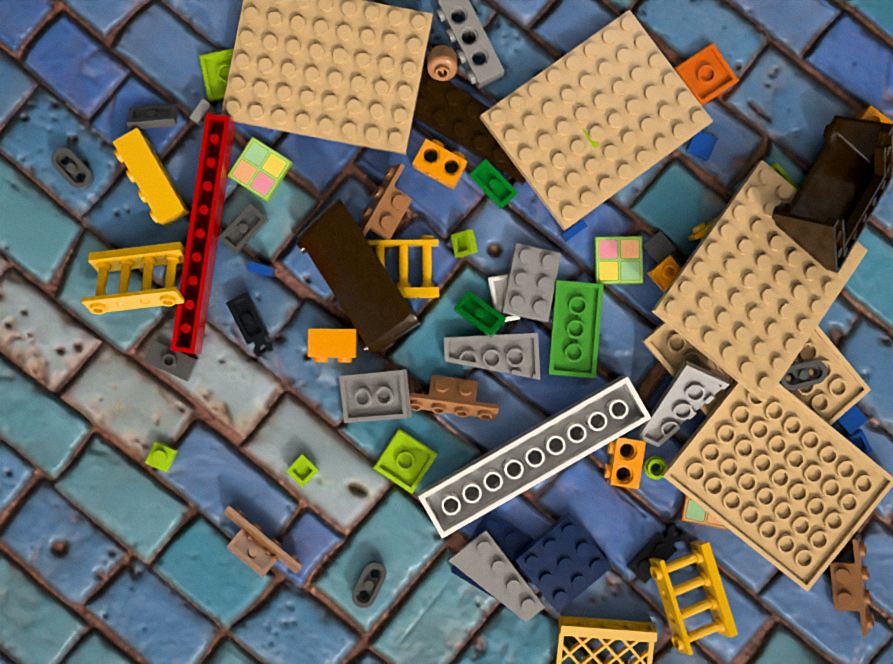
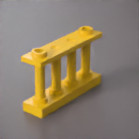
[367,235,439,298]
[81,242,185,314]
[649,540,738,655]

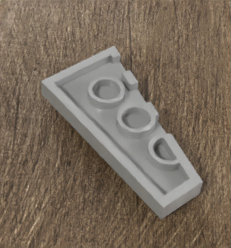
[444,333,541,380]
[637,360,730,447]
[448,530,545,622]

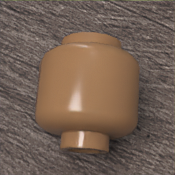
[427,45,458,81]

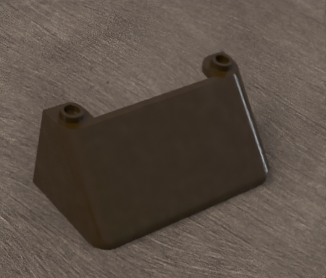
[772,115,893,273]
[296,198,421,355]

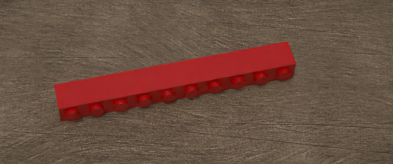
[170,113,236,354]

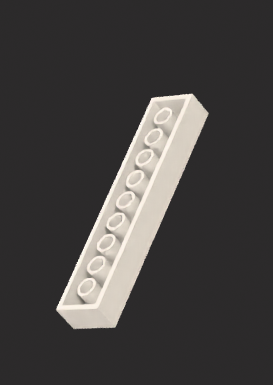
[418,375,651,538]

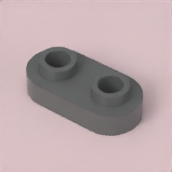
[51,148,94,190]
[779,359,827,390]
[352,561,387,608]

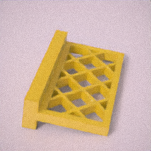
[556,615,657,664]

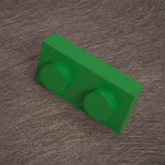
[469,159,518,210]
[454,291,506,338]

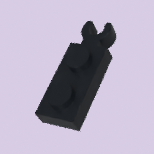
[226,292,274,357]
[626,523,686,584]

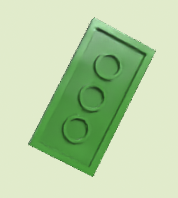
[548,280,604,378]

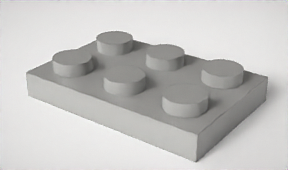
[501,243,561,323]
[339,369,412,423]

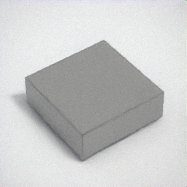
[189,99,215,128]

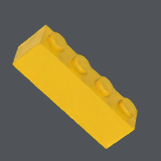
[112,128,190,226]

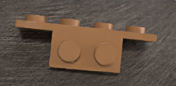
[358,163,412,240]
[409,375,499,420]
[224,506,303,578]
[830,535,874,636]

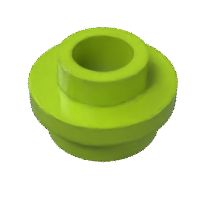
[643,456,667,480]

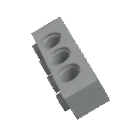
[435,0,504,90]

